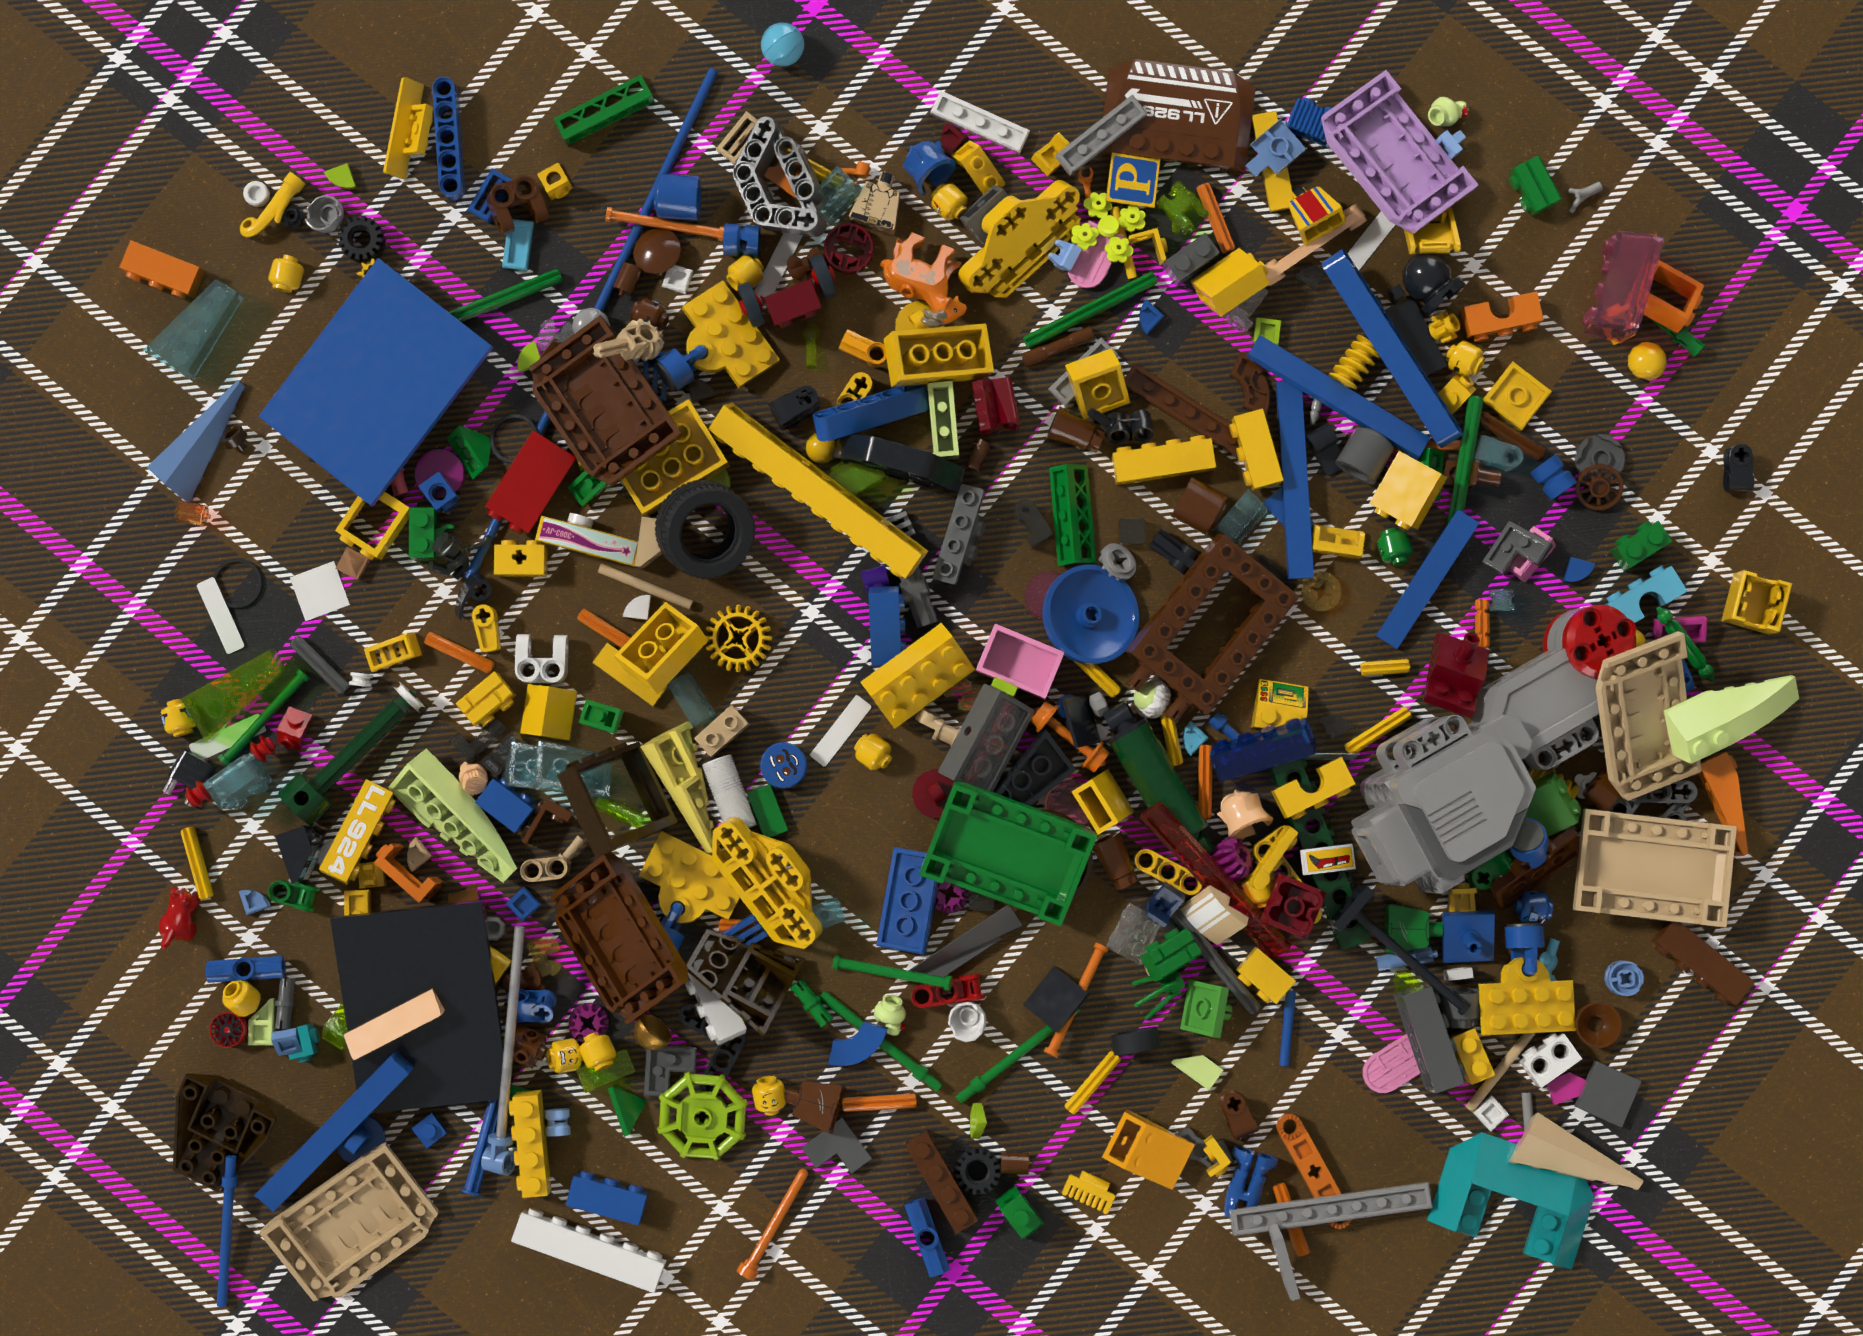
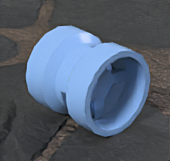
[544,1108,571,1136]

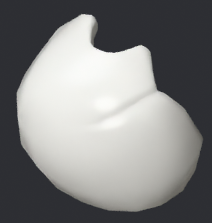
[948,1001,986,1042]

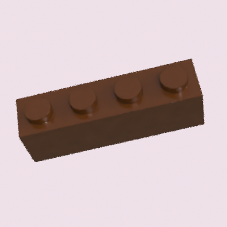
[1651,921,1755,1006]
[905,1130,978,1234]

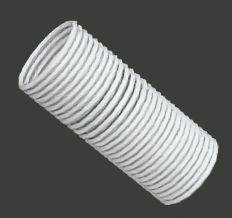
[702,755,757,834]

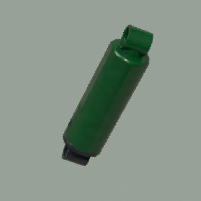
[1103,701,1214,865]

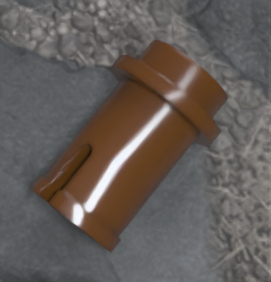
[965,438,991,472]

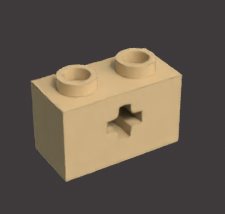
[694,705,750,758]

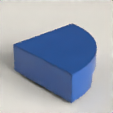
[1139,299,1164,335]
[1563,557,1595,582]

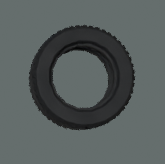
[655,480,755,579]

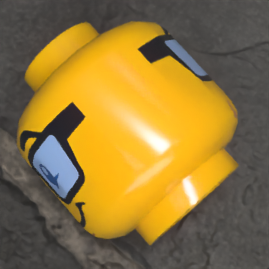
[160,699,197,737]

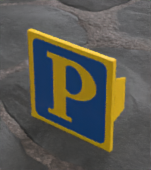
[1106,152,1160,208]

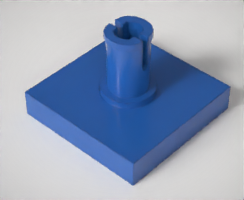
[1442,910,1495,963]

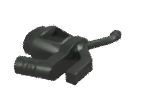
[427,532,491,580]

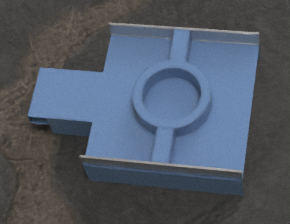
[1245,119,1307,177]

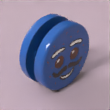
[760,742,807,789]

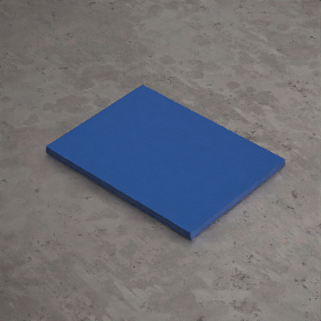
[258,258,494,506]

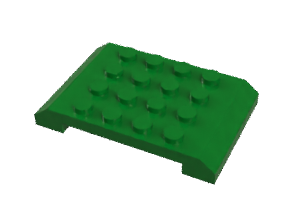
[919,781,1097,926]

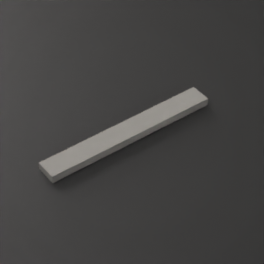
[1229,1182,1432,1236]

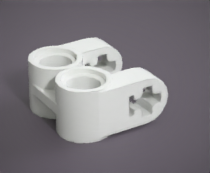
[515,634,569,684]

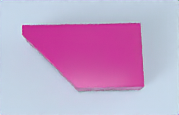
[1546,1072,1586,1105]

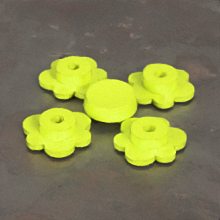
[1071,192,1146,263]

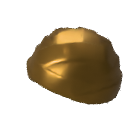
[633,1013,672,1050]

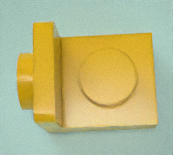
[1203,1135,1231,1177]

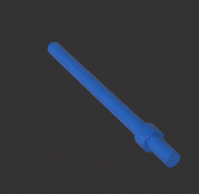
[217,1155,238,1307]

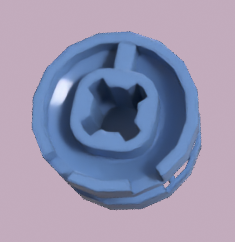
[1604,960,1644,996]

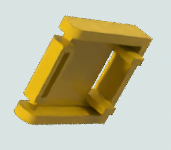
[1404,208,1461,254]

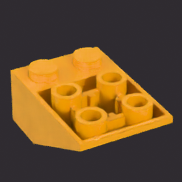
[1102,1109,1195,1190]

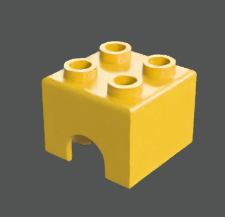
[1721,570,1793,635]

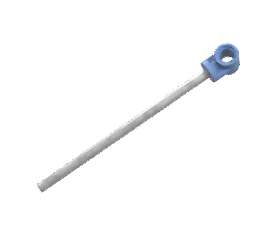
[481,926,525,1176]

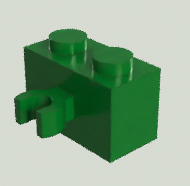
[409,508,455,561]

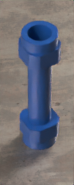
[1208,712,1262,763]

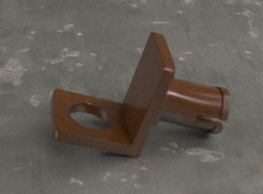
[1443,460,1501,489]

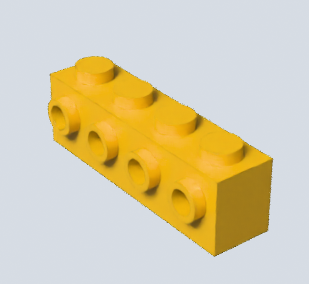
[509,1090,552,1198]

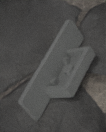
[933,484,986,585]

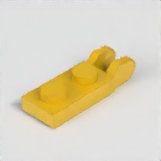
[1249,826,1298,890]

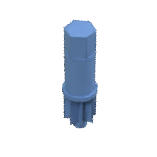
[1376,947,1438,971]

